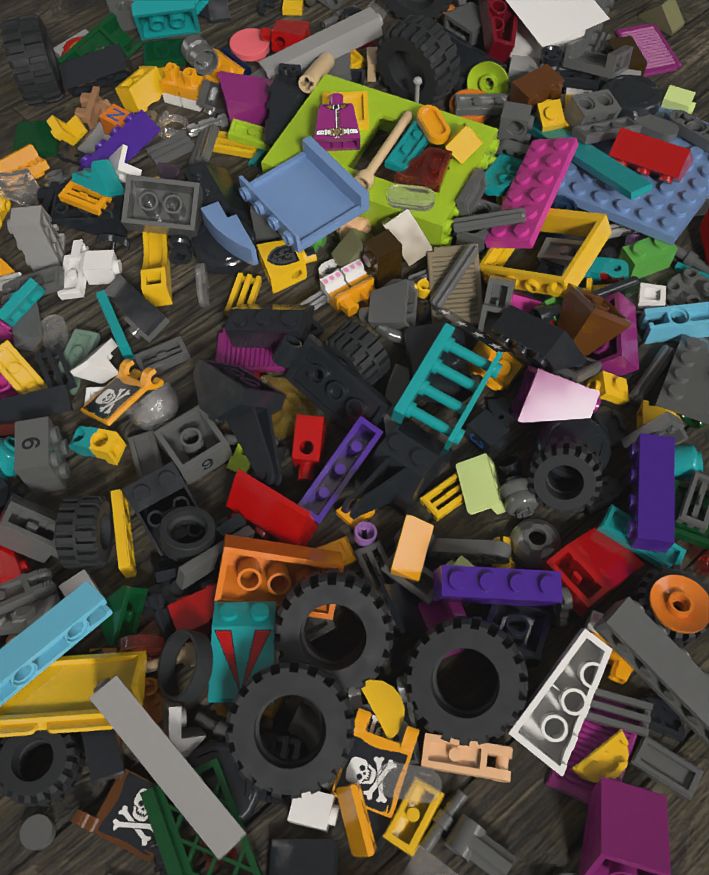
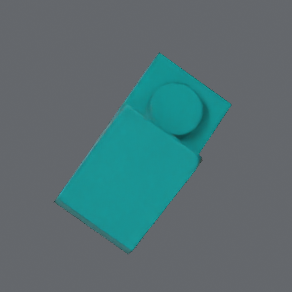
[72,159,124,197]

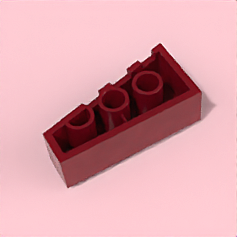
[478,0,518,63]

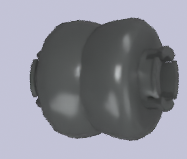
[499,475,539,518]

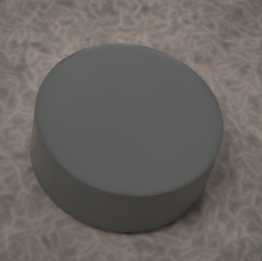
[20,814,56,850]

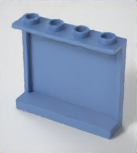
[239,136,369,253]

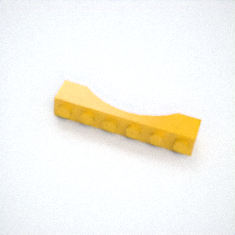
[141,177,173,307]

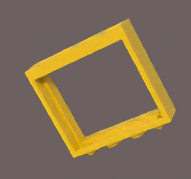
[479,208,612,298]

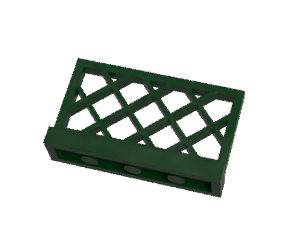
[140,758,263,875]

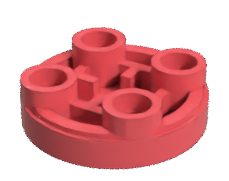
[229,28,271,63]

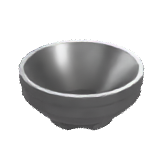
[509,519,561,570]

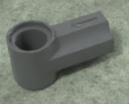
[444,814,516,875]

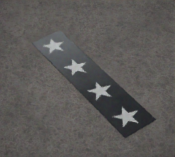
[431,307,512,352]

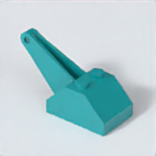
[131,0,210,41]

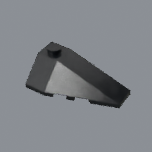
[264,74,311,148]

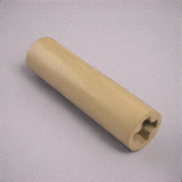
[299,52,335,93]

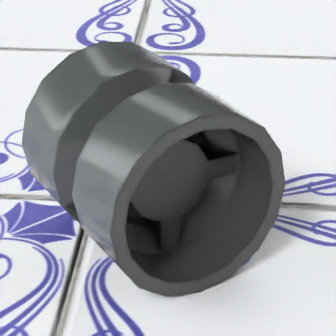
[181,34,219,75]

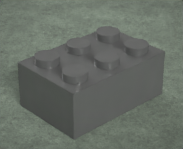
[121,174,203,238]

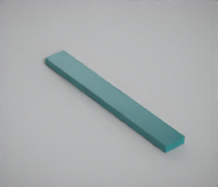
[528,112,652,200]

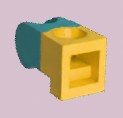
[69,426,127,465]

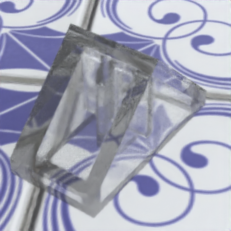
[0,169,41,206]

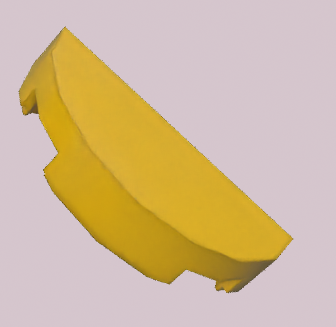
[361,680,405,740]
[571,729,629,783]

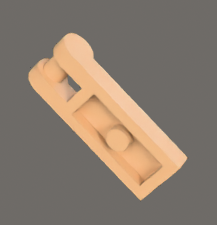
[421,733,513,783]

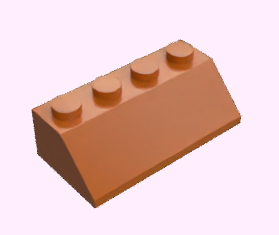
[214,534,344,620]

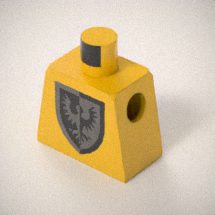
[257,240,317,294]

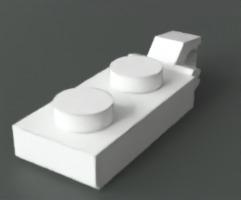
[57,239,88,300]

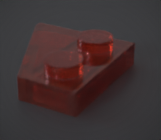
[394,146,452,193]

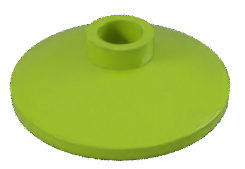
[467,61,509,94]

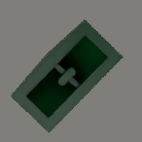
[101,585,148,647]

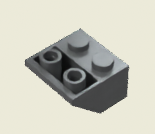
[0,493,57,563]

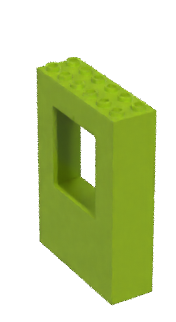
[261,73,500,252]

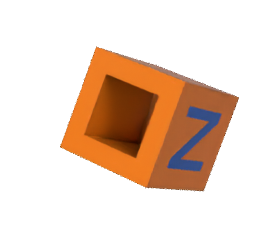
[99,103,131,135]

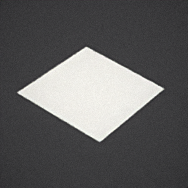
[506,0,610,48]

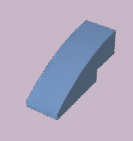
[200,202,258,266]

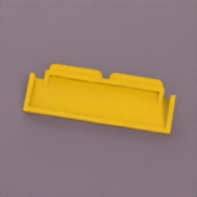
[0,651,147,737]

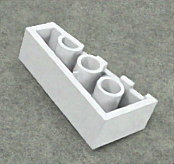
[507,628,612,777]

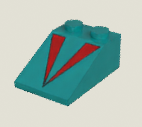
[208,602,277,702]

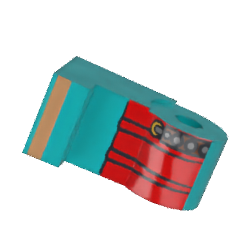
[580,257,629,288]

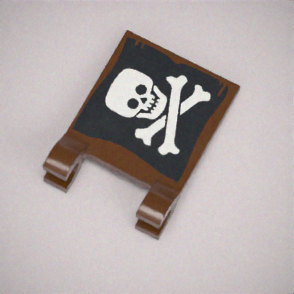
[70,768,176,862]

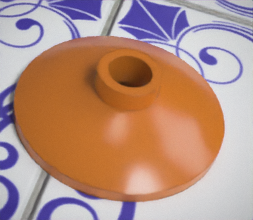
[649,575,709,634]

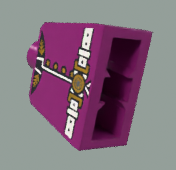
[315,93,360,151]

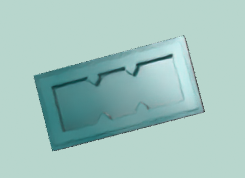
[0,277,46,327]

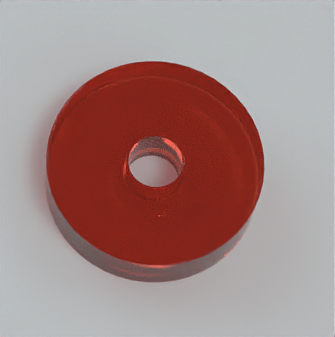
[116,634,166,660]

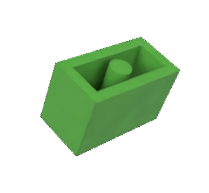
[618,237,678,279]

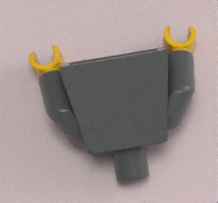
[359,279,430,346]

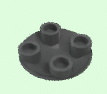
[666,268,709,305]

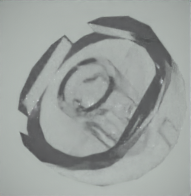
[125,382,179,431]

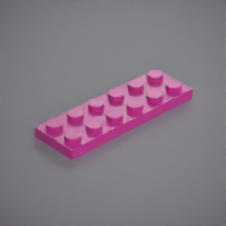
[485,137,578,249]

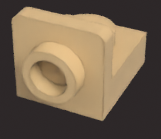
[367,47,380,82]

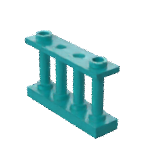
[391,323,503,451]

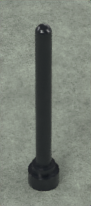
[530,276,639,323]

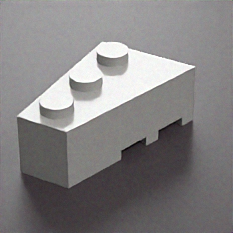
[7,205,66,272]

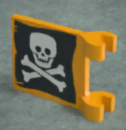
[80,359,164,426]
[331,708,419,819]

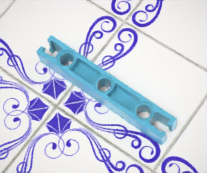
[638,302,709,344]
[0,581,113,706]

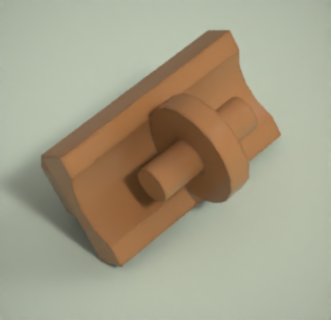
[75,86,111,130]

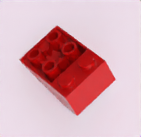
[542,525,644,618]

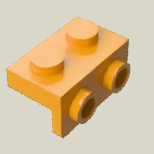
[0,144,50,190]

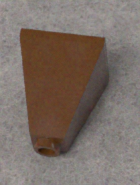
[557,283,632,356]

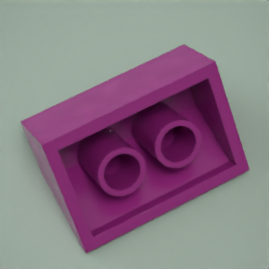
[586,291,639,377]

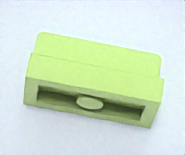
[456,453,506,515]

